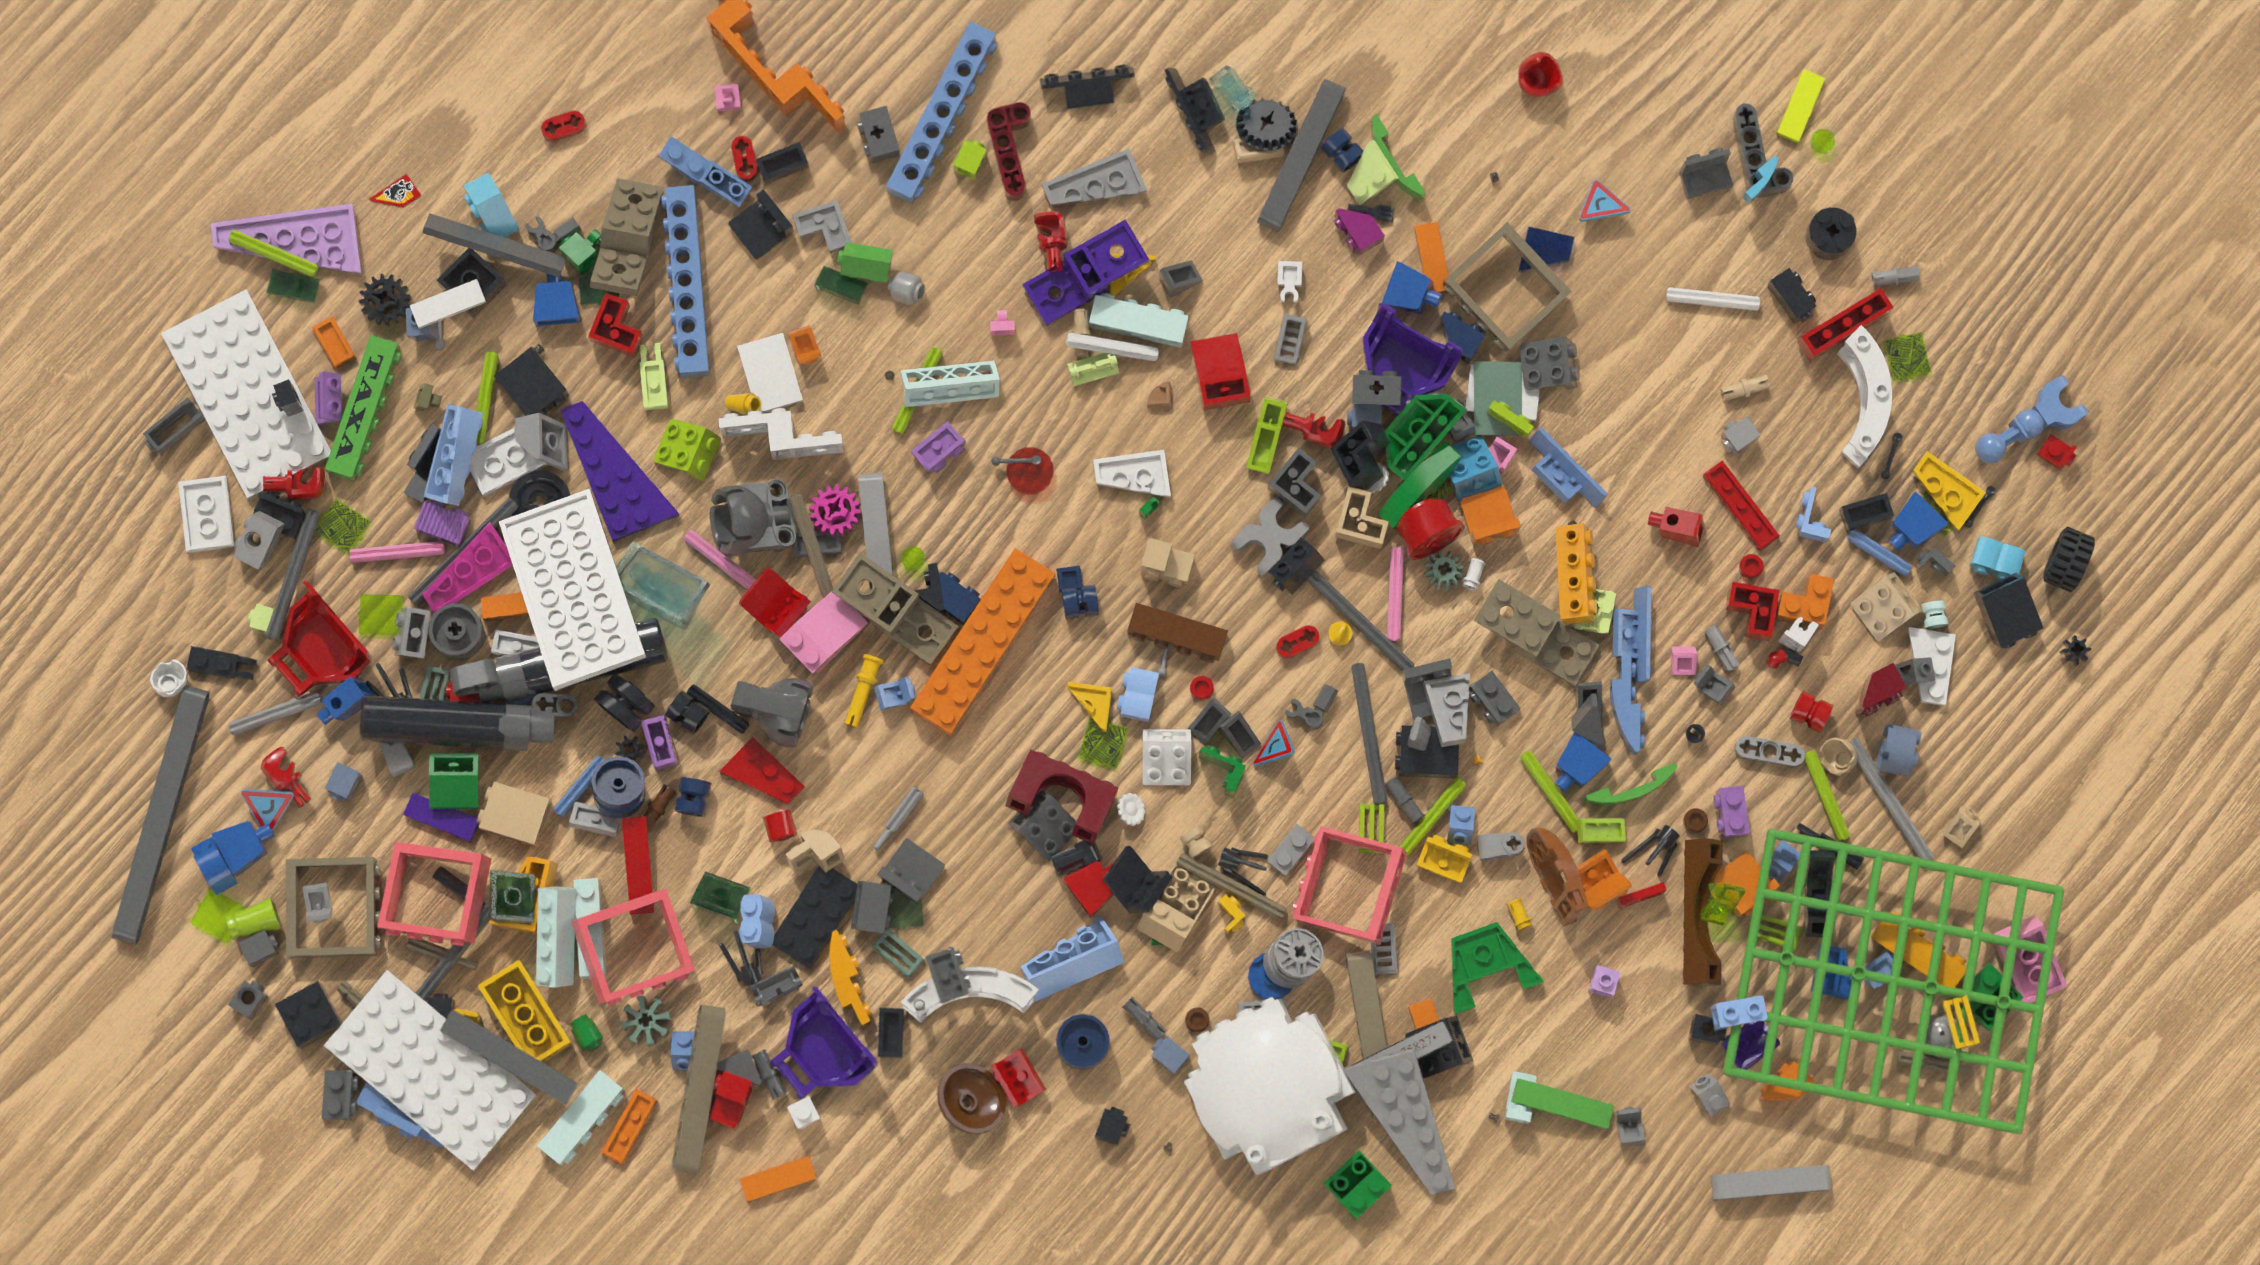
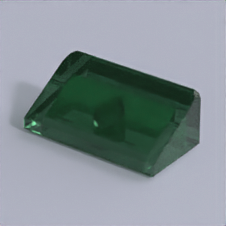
[814,266,868,305]

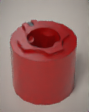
[763,810,797,843]

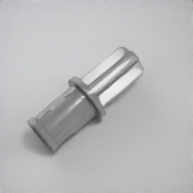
[1872,267,1920,287]
[1704,624,1739,671]

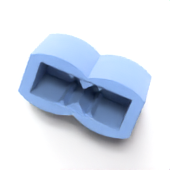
[1117,667,1159,722]
[740,894,775,949]

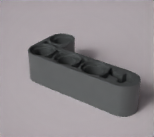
[1733,103,1793,198]

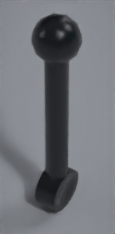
[1881,433,1902,479]
[1964,486,1996,528]

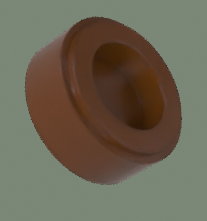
[1683,808,1708,833]
[1185,1007,1209,1032]

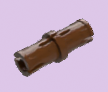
[643,784,677,833]

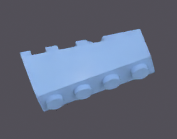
[424,404,483,506]
[1021,915,1124,1001]

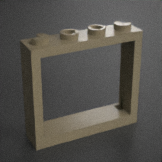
[1443,222,1572,351]
[286,857,381,958]

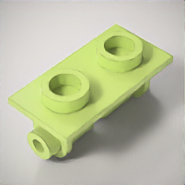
[1067,353,1120,386]

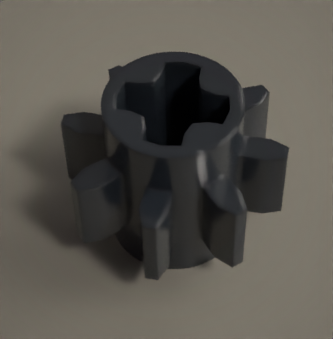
[2060,635,2091,666]
[615,735,645,762]

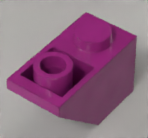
[1334,208,1385,256]

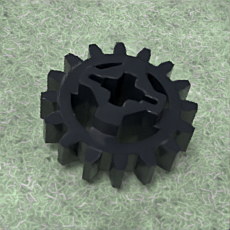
[359,274,412,326]

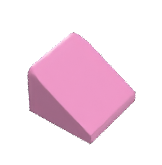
[1671,646,1697,675]

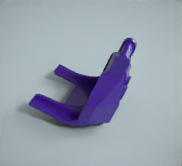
[1362,303,1463,417]
[769,987,878,1100]

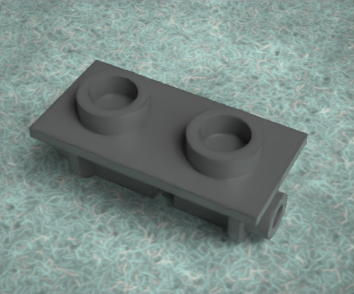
[750,966,803,1006]

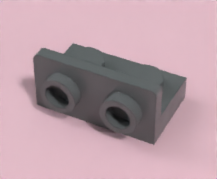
[1469,671,1521,727]
[321,1070,359,1121]

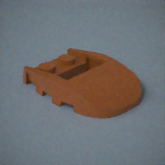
[1526,827,1588,927]

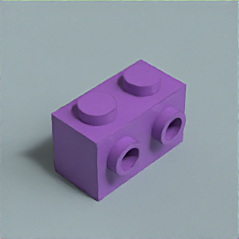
[1713,786,1750,840]

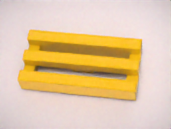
[1942,996,1980,1050]

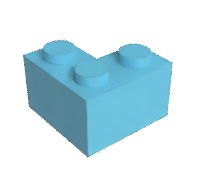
[463,172,520,237]

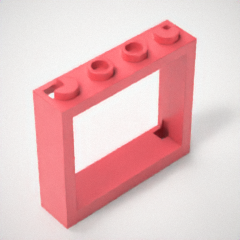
[1292,826,1407,945]
[377,842,492,946]
[571,888,695,1006]

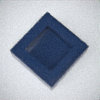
[1056,566,1083,593]

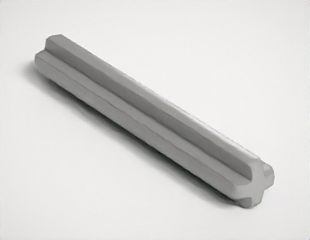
[229,691,322,735]

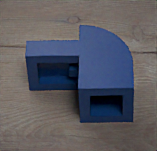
[191,836,238,895]

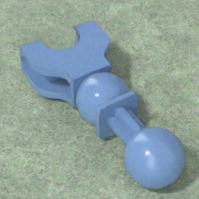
[1975,375,2089,464]

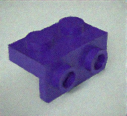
[1721,1021,1781,1070]

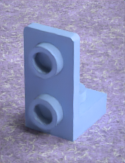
[1796,487,1831,543]
[1710,996,1768,1031]

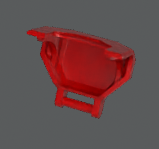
[267,581,373,697]

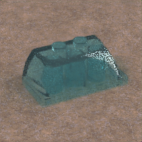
[616,542,710,630]

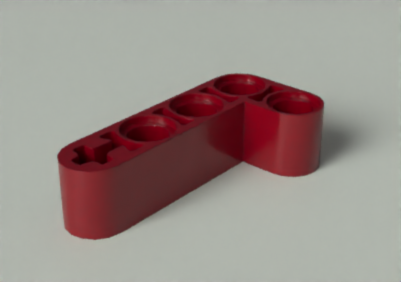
[987,102,1031,201]

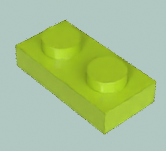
[1487,400,1534,439]

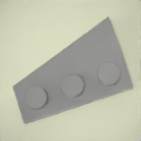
[1423,673,1470,747]

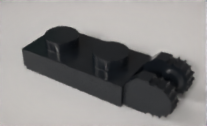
[186,646,257,680]

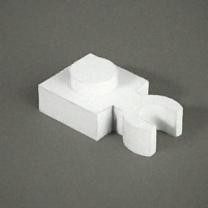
[1277,261,1302,303]

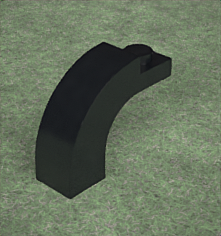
[1804,850,1835,938]

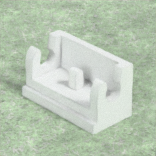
[1778,617,1819,654]

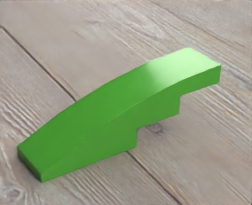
[1511,1078,1614,1129]

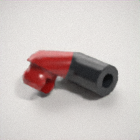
[1767,648,1803,669]

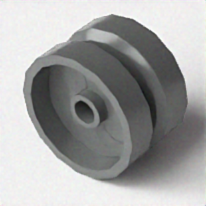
[428,603,485,661]

